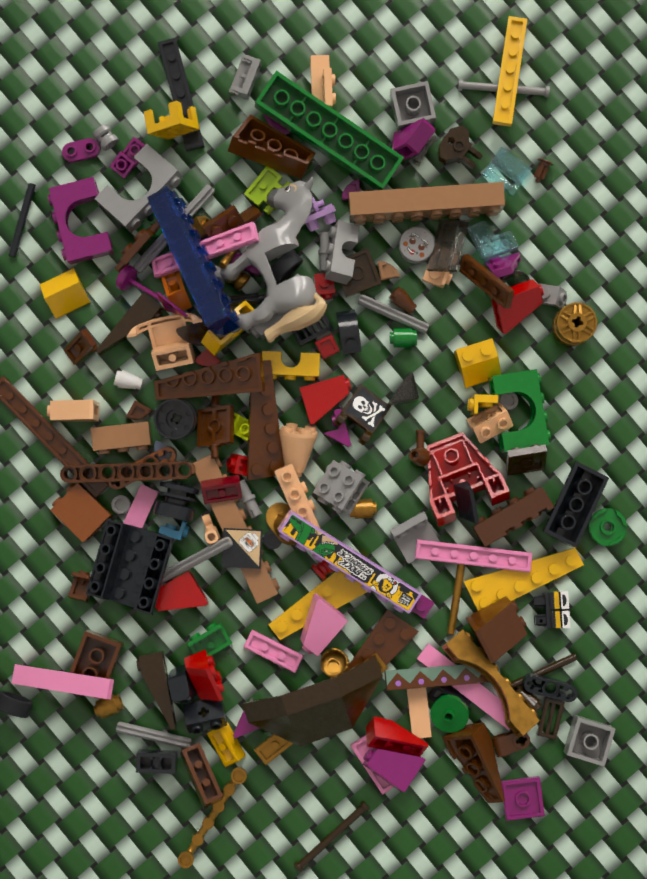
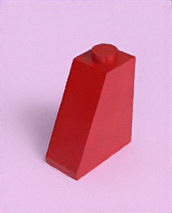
[491,279,544,334]
[300,375,352,426]
[155,570,209,611]

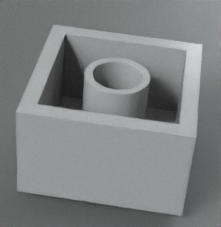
[390,81,436,131]
[563,714,615,767]

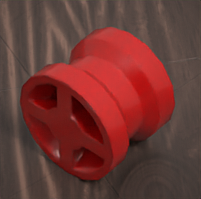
[311,560,334,581]

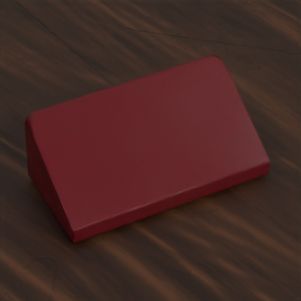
[201,475,243,504]

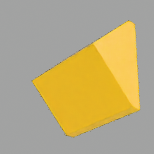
[40,268,91,319]

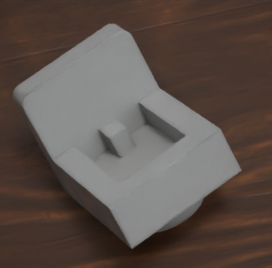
[540,284,567,309]

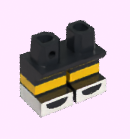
[533,590,571,629]

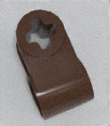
[491,731,530,757]

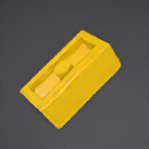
[207,722,245,767]

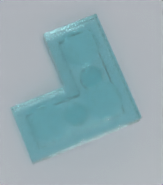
[467,221,519,261]

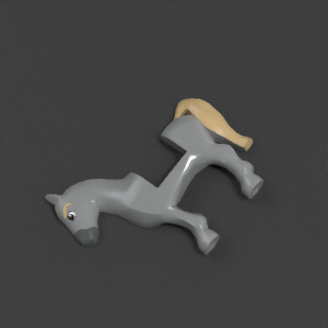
[207,177,327,343]

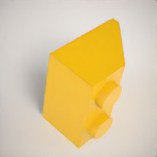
[454,338,502,388]

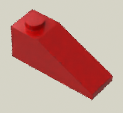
[366,716,428,757]

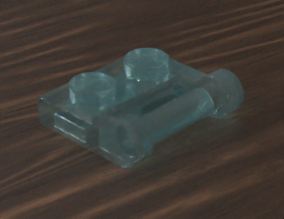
[482,147,532,197]

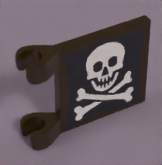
[333,384,391,445]

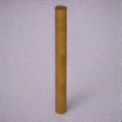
[447,564,465,634]

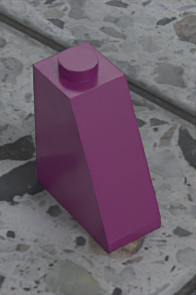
[363,748,426,792]

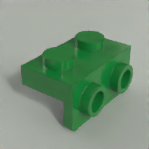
[187,622,233,656]

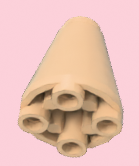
[279,423,318,477]

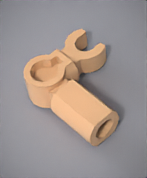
[202,514,221,545]

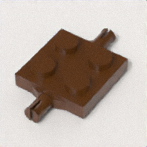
[115,219,163,273]
[197,395,234,459]

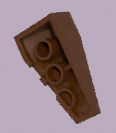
[442,723,505,803]

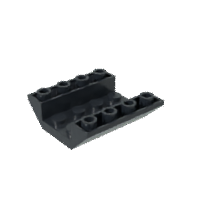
[86,519,174,615]

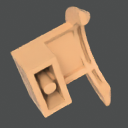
[127,313,202,371]

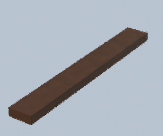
[0,376,109,498]

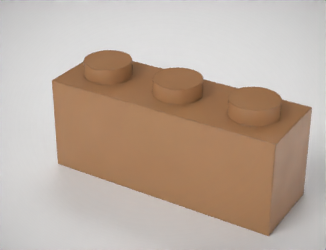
[91,422,153,455]

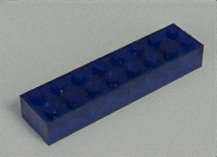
[147,186,240,338]

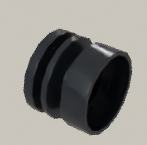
[153,399,198,440]
[153,481,200,522]

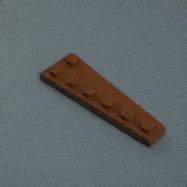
[154,353,265,400]
[246,360,284,480]
[349,609,419,669]

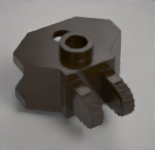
[438,126,483,169]

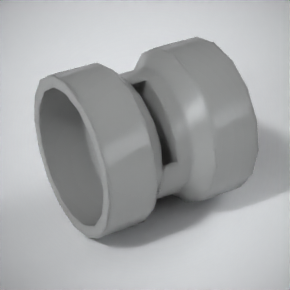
[92,124,119,151]

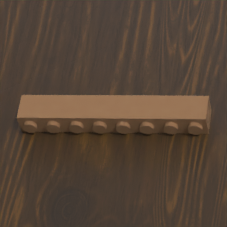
[193,455,280,604]

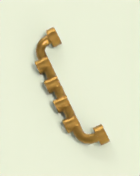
[178,767,247,868]

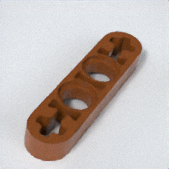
[108,446,177,490]

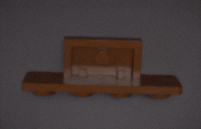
[198,205,262,242]

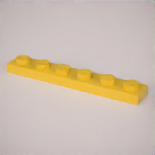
[492,16,527,127]

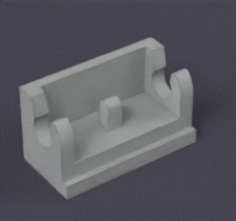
[229,54,262,100]

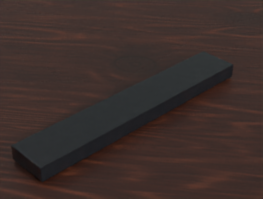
[158,38,205,152]

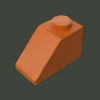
[161,271,192,311]

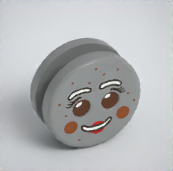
[399,227,435,264]

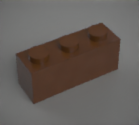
[180,742,223,809]

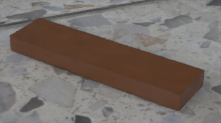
[459,254,514,309]

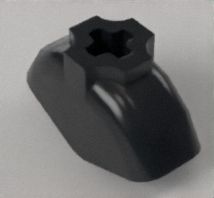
[167,665,197,704]

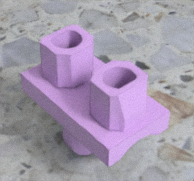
[304,197,336,232]

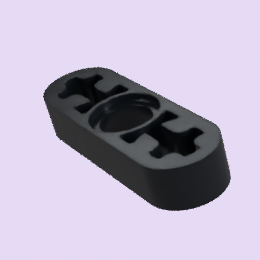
[522,673,578,702]

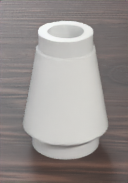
[114,370,143,390]

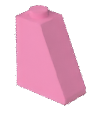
[300,593,348,656]

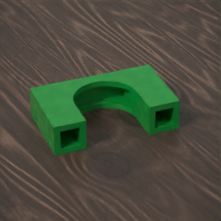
[488,369,551,453]

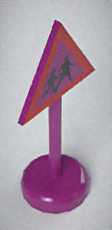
[116,265,188,318]

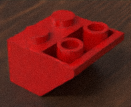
[184,649,225,701]

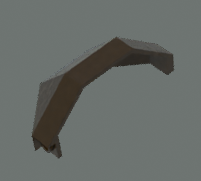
[242,655,383,746]

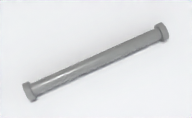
[458,79,550,98]

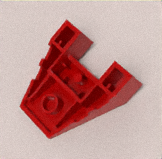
[427,432,510,527]

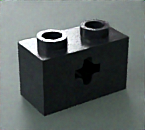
[183,700,227,734]
[136,749,178,774]

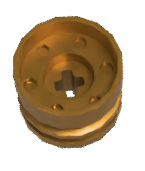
[552,302,597,346]

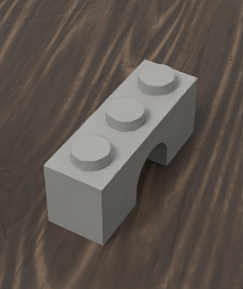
[323,220,360,284]

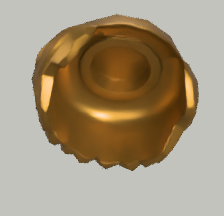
[321,648,350,678]

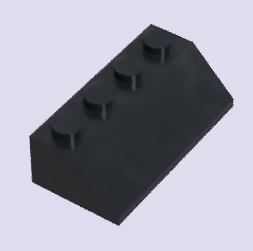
[543,461,609,548]

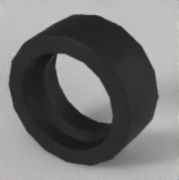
[271,250,303,285]
[0,691,33,718]

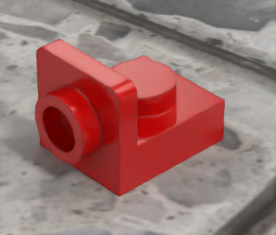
[314,273,336,300]
[227,453,247,476]

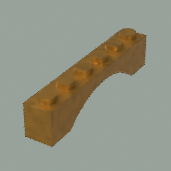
[441,630,540,738]

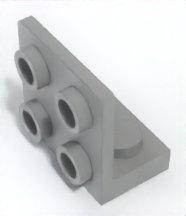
[389,511,440,563]

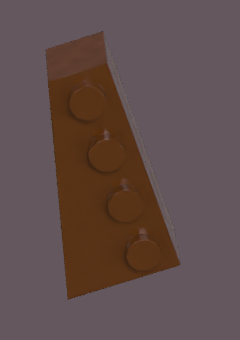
[227,114,316,179]
[472,487,554,547]

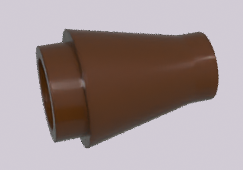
[388,286,417,314]

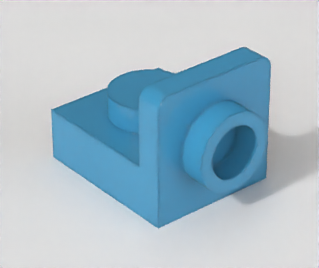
[158,521,190,540]

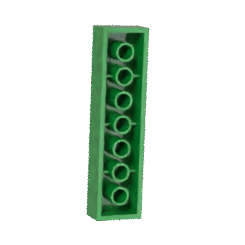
[254,70,404,190]

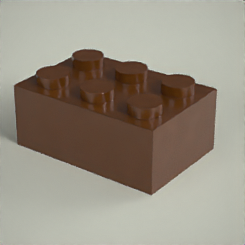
[69,629,124,700]

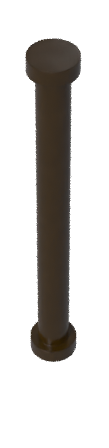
[294,801,370,873]

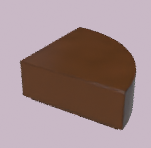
[126,401,152,420]

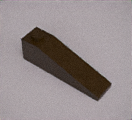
[95,292,164,355]
[136,650,177,730]

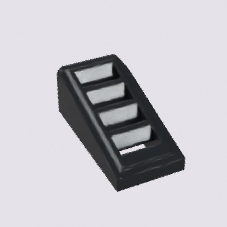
[291,313,333,347]

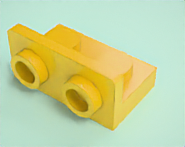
[467,394,498,415]

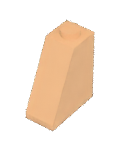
[47,400,99,422]

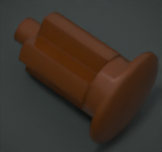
[534,158,553,183]

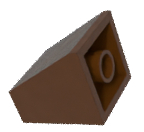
[466,596,527,664]

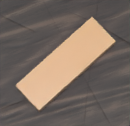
[407,688,432,738]

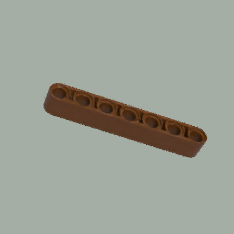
[60,461,196,483]

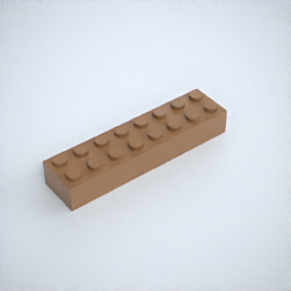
[348,182,505,225]

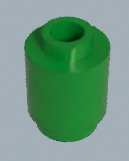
[390,328,417,348]

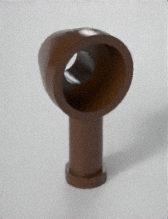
[409,430,430,467]

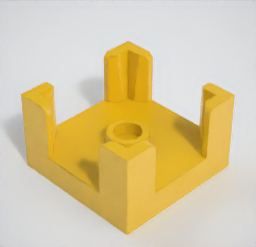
[144,101,200,140]

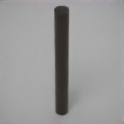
[511,653,577,689]

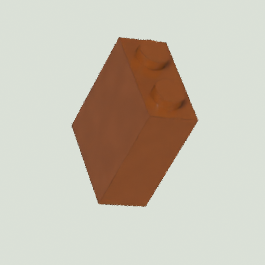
[50,483,113,543]

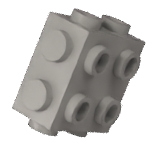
[313,460,370,515]

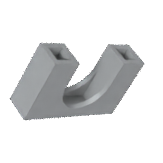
[95,144,183,233]

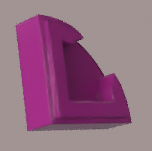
[342,179,360,201]

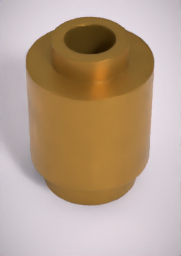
[350,499,377,519]
[93,694,124,719]

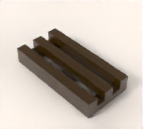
[536,697,565,740]

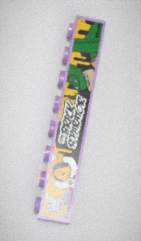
[277,510,422,613]

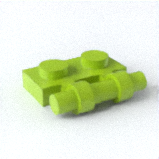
[244,166,291,215]

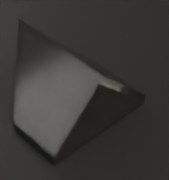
[388,372,419,406]

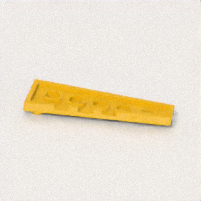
[463,548,584,611]
[268,570,367,640]

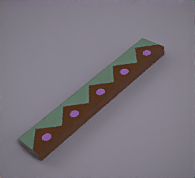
[384,662,500,691]

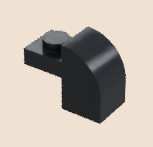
[336,309,362,355]

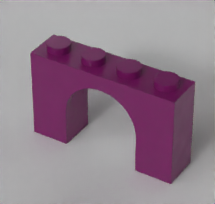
[47,177,115,265]

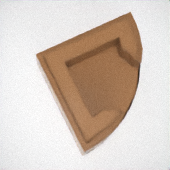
[377,261,400,281]

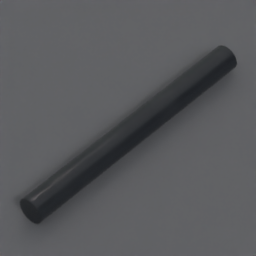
[8,183,36,258]

